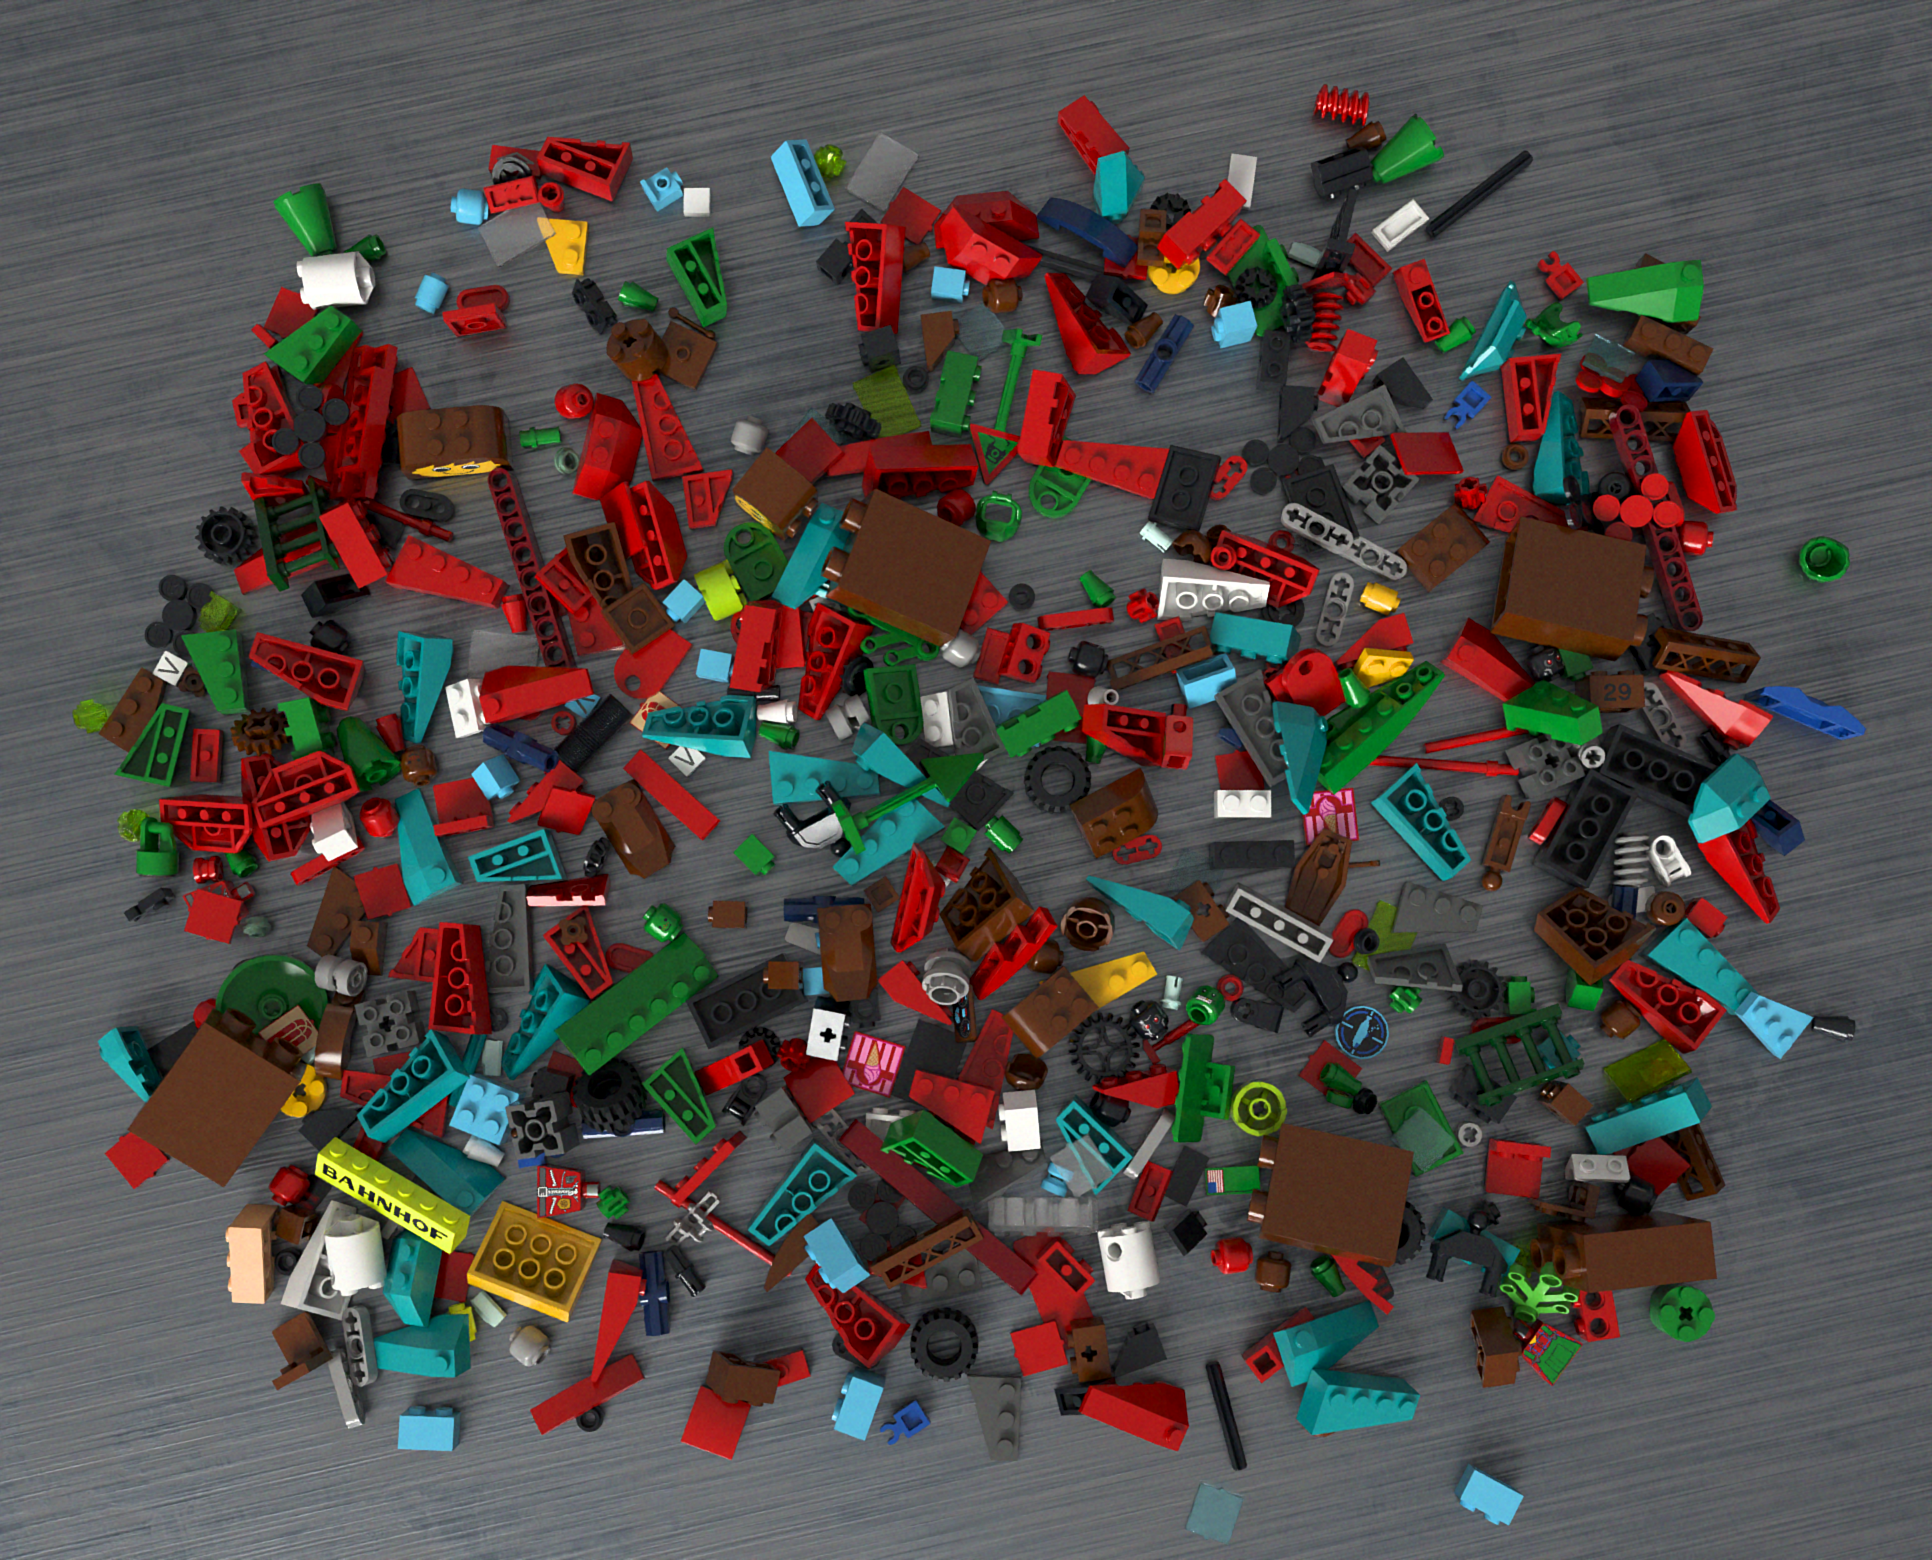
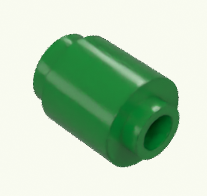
[984,815,1023,854]

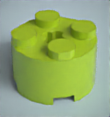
[694,559,748,621]
[1230,1080,1287,1136]

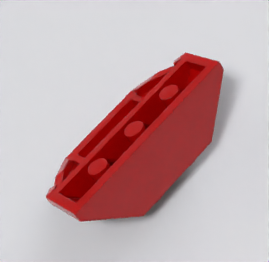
[934,191,1039,248]
[940,204,1043,285]
[572,393,643,501]
[1673,410,1737,514]
[630,481,687,590]
[1216,530,1320,608]
[251,750,360,829]
[241,753,311,862]
[159,794,253,853]
[890,843,945,952]

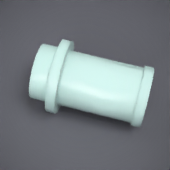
[1140,521,1174,553]
[1160,975,1183,1010]

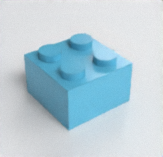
[449,1073,526,1145]
[804,1218,870,1293]
[831,1366,886,1441]

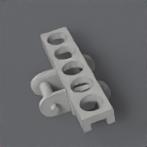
[665,1189,722,1246]

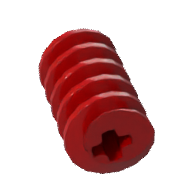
[1313,84,1370,127]
[1305,292,1344,352]

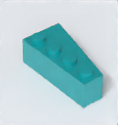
[768,751,881,806]
[833,798,945,887]
[357,1029,470,1143]

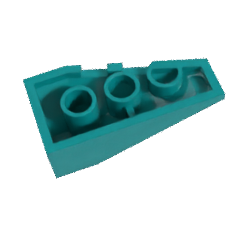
[1092,151,1145,225]
[1272,701,1329,815]
[852,723,950,807]
[1086,875,1194,951]
[388,1129,505,1218]
[1273,1300,1379,1387]
[373,1313,471,1377]

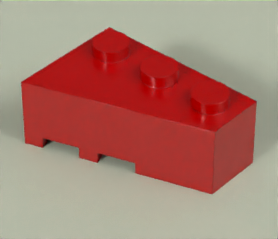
[1157,179,1247,270]
[1501,353,1562,443]
[729,602,783,692]
[1082,704,1166,766]
[543,906,614,1001]

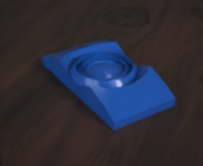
[1744,686,1866,740]

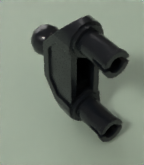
[773,781,851,858]
[1275,957,1358,1037]
[1426,1209,1508,1298]

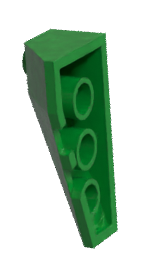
[1586,260,1704,323]

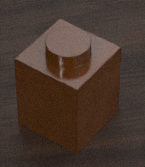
[708,901,748,929]

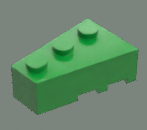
[264,306,362,385]
[930,350,982,438]
[996,689,1082,758]
[880,1110,983,1187]

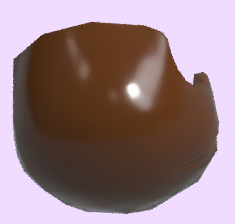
[1172,530,1213,565]
[1005,1054,1048,1091]

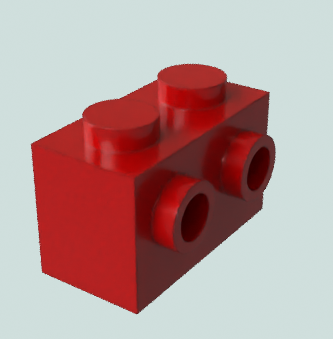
[1036,1237,1096,1300]

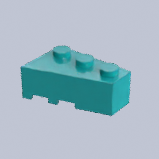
[468,829,567,882]
[1055,1095,1135,1195]

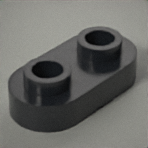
[399,489,454,522]

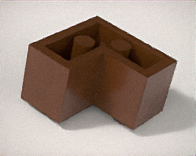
[1470,1306,1522,1388]
[706,1350,781,1407]

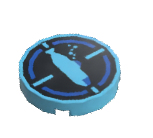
[1334,1006,1389,1059]

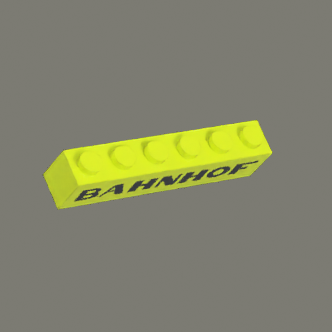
[315,1137,471,1254]

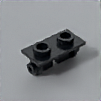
[572,278,617,334]

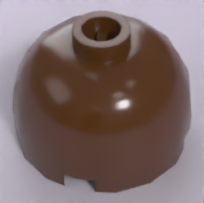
[1060,897,1115,951]

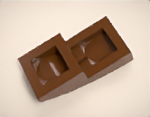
[1137,209,1167,267]

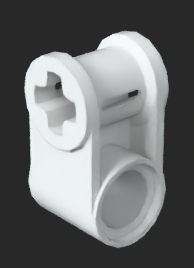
[1644,835,1691,888]

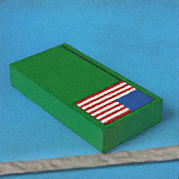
[1204,1165,1260,1195]

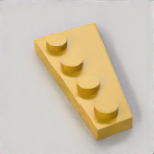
[1039,951,1157,1010]

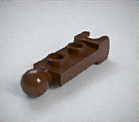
[1481,795,1531,891]

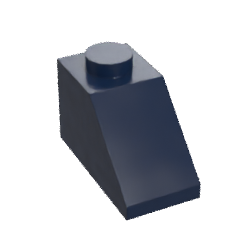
[1635,360,1704,402]
[1751,800,1805,856]

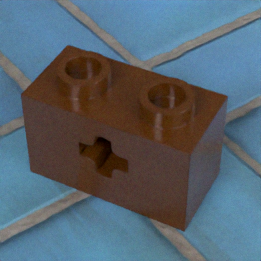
[1171,880,1230,942]
[1537,1080,1593,1126]
[1066,1316,1112,1383]

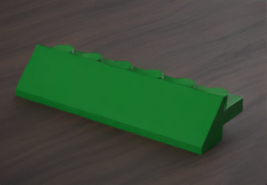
[554,932,719,1076]

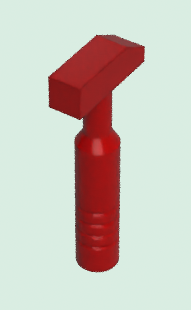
[1142,1019,1200,1065]

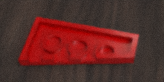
[632,374,704,482]
[1472,475,1588,533]
[958,1009,1013,1130]

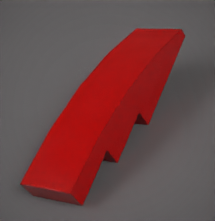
[827,431,932,477]
[623,749,720,840]
[969,906,1058,1000]
[1330,1254,1394,1315]
[530,1354,645,1435]

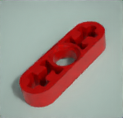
[1037,607,1114,631]
[290,836,365,886]

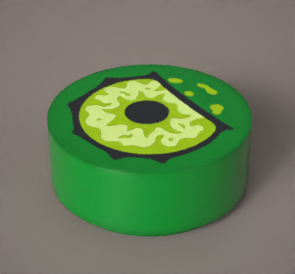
[1325,1089,1354,1109]

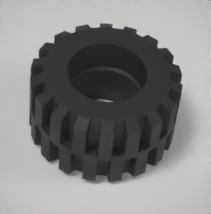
[1024,746,1091,814]
[572,1058,647,1133]
[1392,1201,1426,1266]
[910,1307,978,1382]

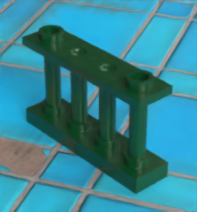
[253,477,341,592]
[1455,1003,1585,1107]

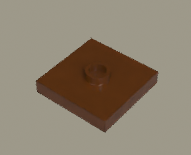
[654,321,718,391]
[600,582,675,656]

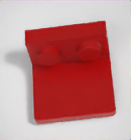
[433,778,495,837]
[1485,1138,1551,1198]

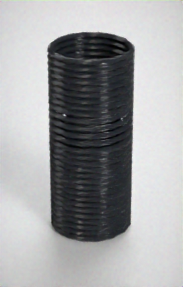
[554,694,634,772]

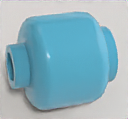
[451,188,489,225]

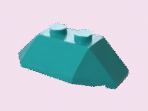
[1458,280,1527,381]
[1688,754,1771,843]
[382,1229,442,1327]

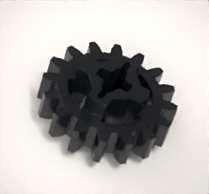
[1279,284,1316,344]
[825,402,882,440]

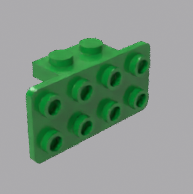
[1216,225,1299,336]
[1172,1033,1235,1143]

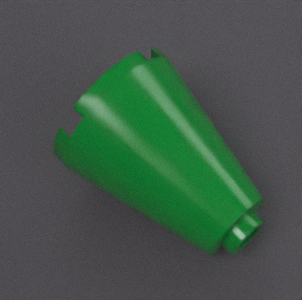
[1370,113,1444,184]
[273,183,337,257]
[336,716,401,792]

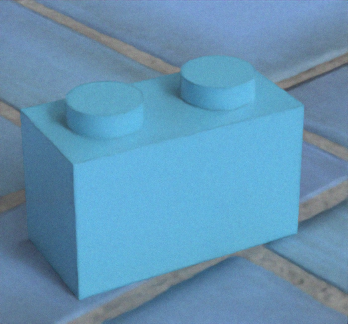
[1211,301,1257,349]
[1176,653,1237,709]
[398,1406,461,1451]
[1454,1463,1524,1526]

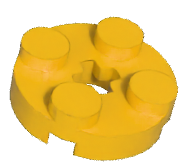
[1147,256,1200,294]
[280,1063,328,1117]

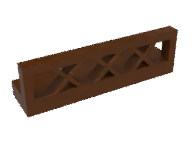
[1579,397,1691,442]
[1107,626,1216,691]
[1652,627,1761,683]
[1660,1123,1726,1201]
[871,1208,984,1289]

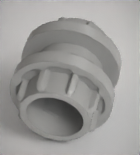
[922,947,971,1005]

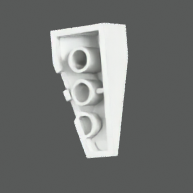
[1157,558,1270,622]
[281,1200,357,1320]

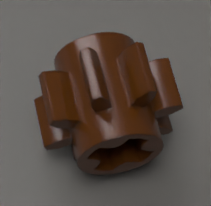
[1203,285,1237,317]

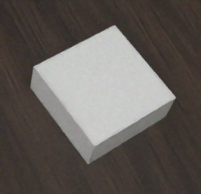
[684,188,711,217]

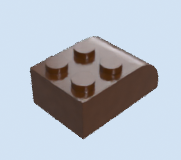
[1395,502,1490,593]
[1069,768,1158,859]
[1001,966,1099,1059]

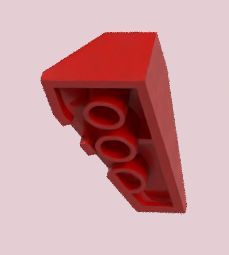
[1044,273,1131,374]
[798,603,874,721]
[1441,617,1535,702]
[479,665,594,724]
[1609,960,1727,1054]
[591,1259,647,1382]

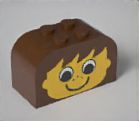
[397,405,514,480]
[733,447,819,541]

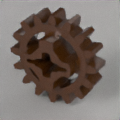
[230,708,291,756]

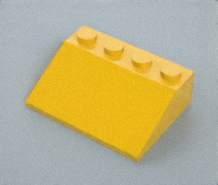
[467,1201,602,1323]

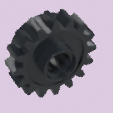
[195,506,257,565]
[1445,960,1507,1019]

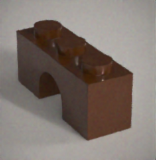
[1621,315,1714,376]

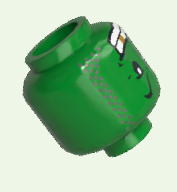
[1186,985,1225,1025]

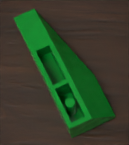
[1317,661,1445,795]

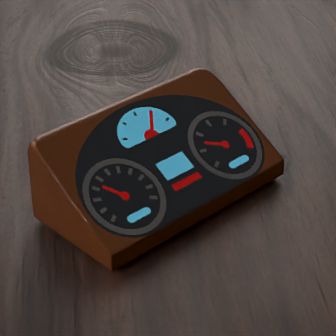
[952,984,977,1043]

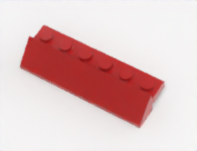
[329,344,398,505]

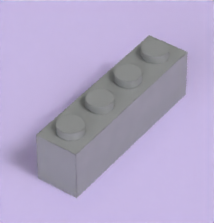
[1225,882,1333,963]

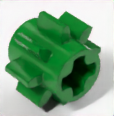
[1388,985,1422,1014]
[596,1185,630,1219]

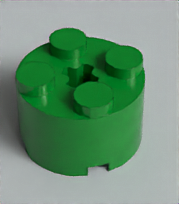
[1649,1283,1715,1342]

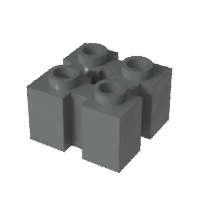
[1342,445,1420,524]
[1505,734,1586,799]
[355,990,426,1057]
[754,1085,816,1152]
[505,1092,580,1160]

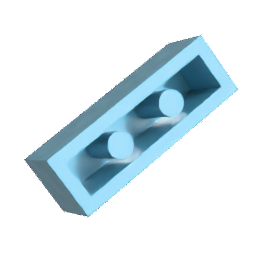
[771,139,835,227]

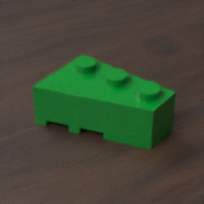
[666,227,727,327]
[181,629,251,715]
[1502,680,1603,745]
[277,697,338,761]
[114,703,190,787]
[642,1047,717,1145]

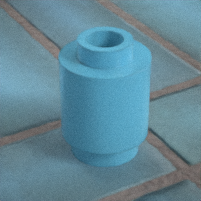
[415,272,449,314]

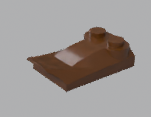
[590,779,676,879]
[817,904,878,1002]

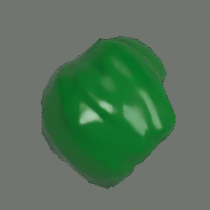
[1798,536,1850,583]

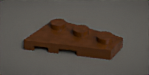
[99,667,167,753]
[307,866,366,958]

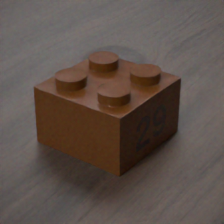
[1575,670,1645,713]

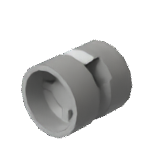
[825,694,872,741]
[315,954,367,996]

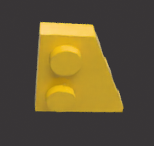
[538,218,589,275]
[1352,648,1414,688]

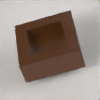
[863,876,900,913]

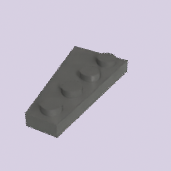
[1214,669,1289,787]
[485,884,534,993]

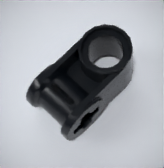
[1230,998,1285,1033]
[722,1073,767,1126]

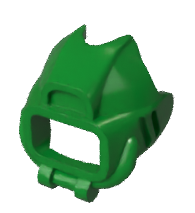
[1525,302,1583,348]
[975,490,1022,542]

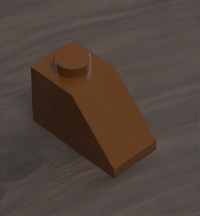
[921,311,960,372]
[350,920,388,976]
[763,961,803,989]
[274,1205,321,1245]

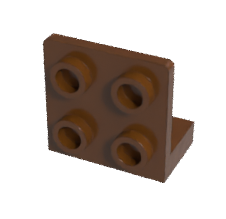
[1527,1180,1601,1222]
[272,1311,333,1390]

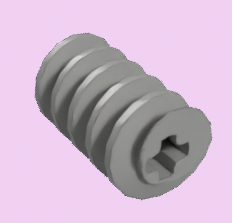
[1613,832,1650,887]

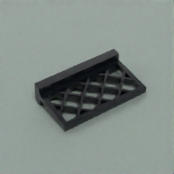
[1310,189,1358,281]

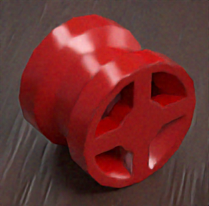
[193,856,224,884]

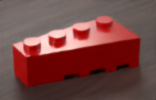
[845,222,906,334]
[862,444,979,500]
[428,922,492,1035]

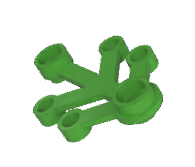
[1500,1262,1580,1323]

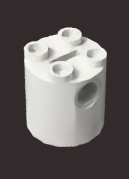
[297,251,375,310]
[324,1214,387,1296]
[1097,1221,1161,1299]

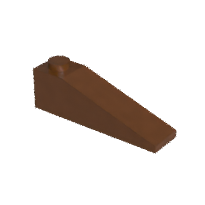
[563,522,633,610]

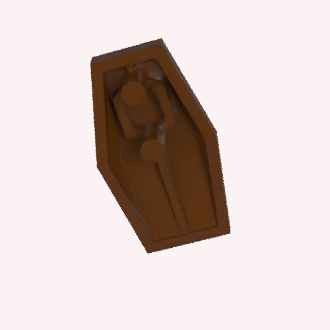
[1285,828,1352,926]

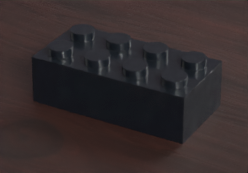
[1593,724,1719,818]
[1532,769,1638,889]
[686,953,808,1049]

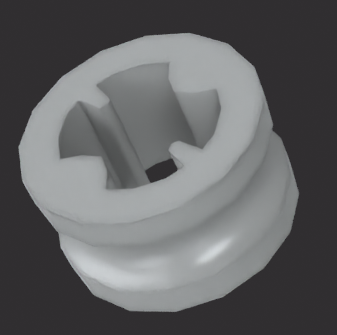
[1577,742,1605,769]
[1456,1121,1482,1147]

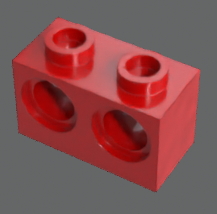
[998,623,1051,684]
[1571,1290,1620,1342]

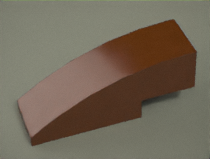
[763,1213,820,1292]

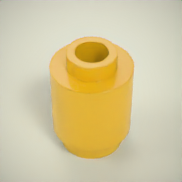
[1359,582,1401,616]

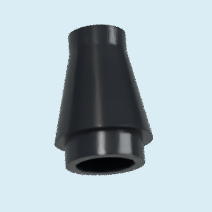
[1811,1016,1855,1042]
[603,1222,646,1252]

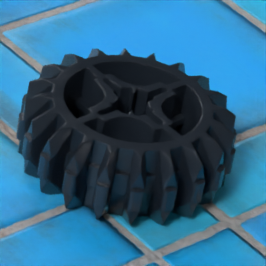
[1068,1012,1140,1084]

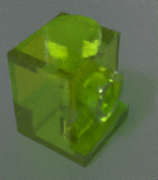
[198,591,242,632]

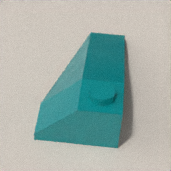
[1533,391,1590,504]
[772,503,850,609]
[396,631,454,743]
[642,695,756,758]
[395,788,463,906]
[501,964,590,1080]
[98,1026,162,1102]

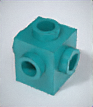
[1538,1030,1581,1069]

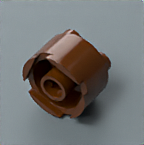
[606,319,668,381]

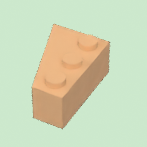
[226,1204,279,1304]

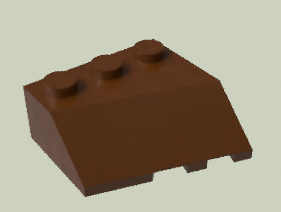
[939,847,1035,962]
[1534,886,1656,985]

